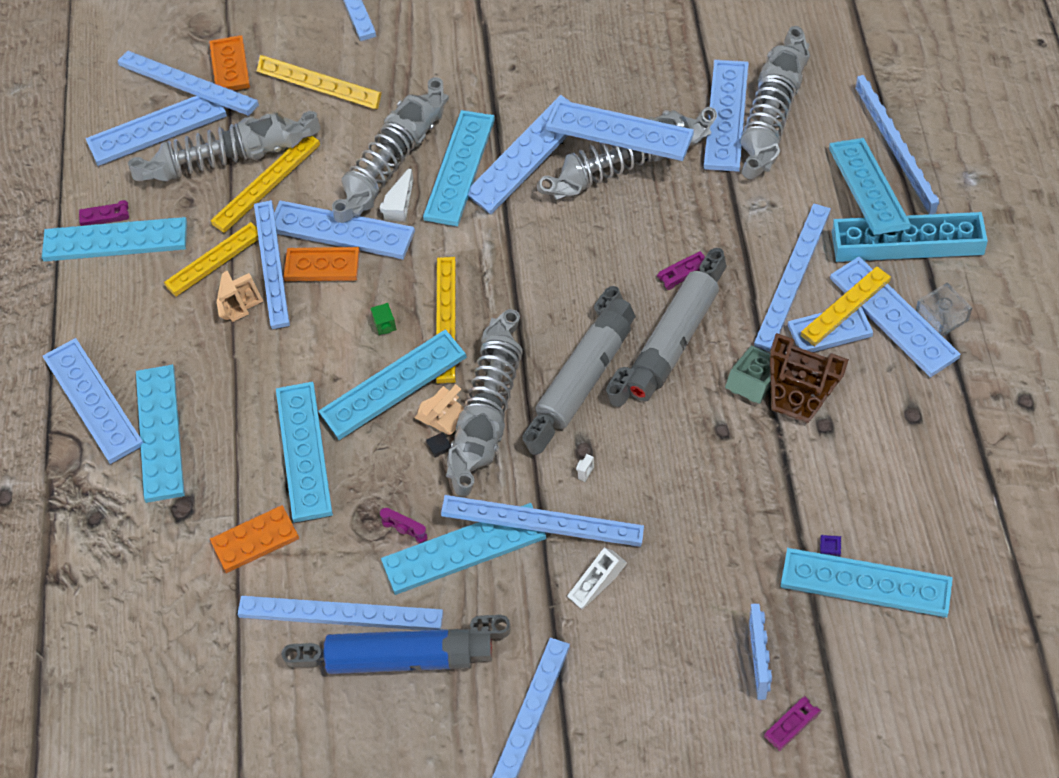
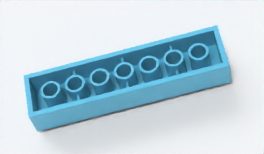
[832,212,988,262]

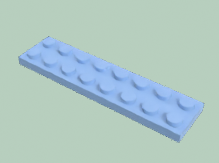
[704,60,749,171]
[468,95,570,214]
[85,96,227,166]
[546,99,694,161]
[274,201,415,259]
[830,257,961,378]
[43,338,143,464]

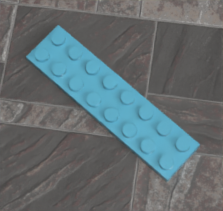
[423,110,495,226]
[829,138,910,235]
[42,217,187,262]
[318,329,467,440]
[136,365,185,503]
[276,382,333,523]
[381,503,546,595]
[781,548,953,617]

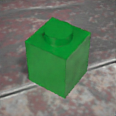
[370,303,397,335]

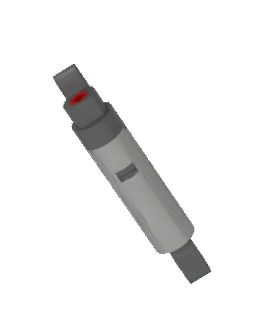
[606,248,727,407]
[522,286,636,455]

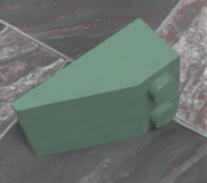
[725,345,771,404]

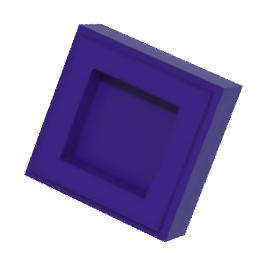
[820,535,841,557]

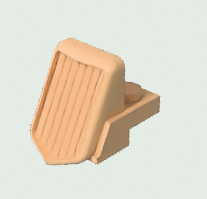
[217,270,263,322]
[415,384,464,435]

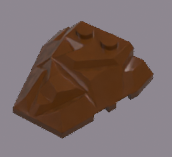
[770,333,849,423]

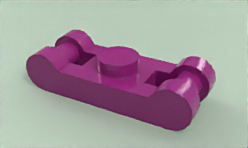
[380,508,428,544]

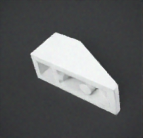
[380,169,414,222]
[567,548,627,609]

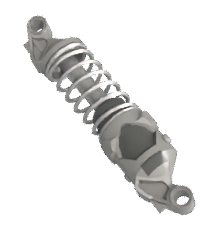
[740,26,810,179]
[332,77,449,223]
[536,107,717,200]
[128,111,320,181]
[446,309,523,497]

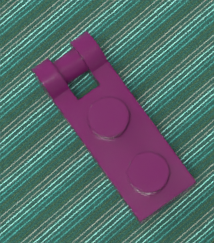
[79,200,129,226]
[657,251,705,290]
[764,696,821,751]

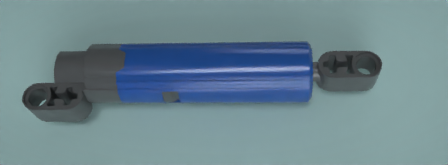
[281,615,511,674]

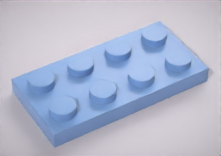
[788,307,873,352]
[749,604,772,700]

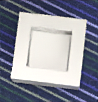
[576,454,594,482]

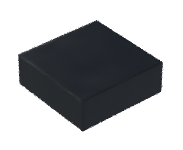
[426,432,452,458]

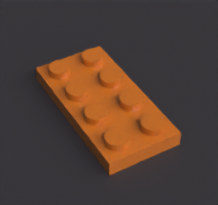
[209,35,250,91]
[284,247,360,281]
[210,505,299,573]

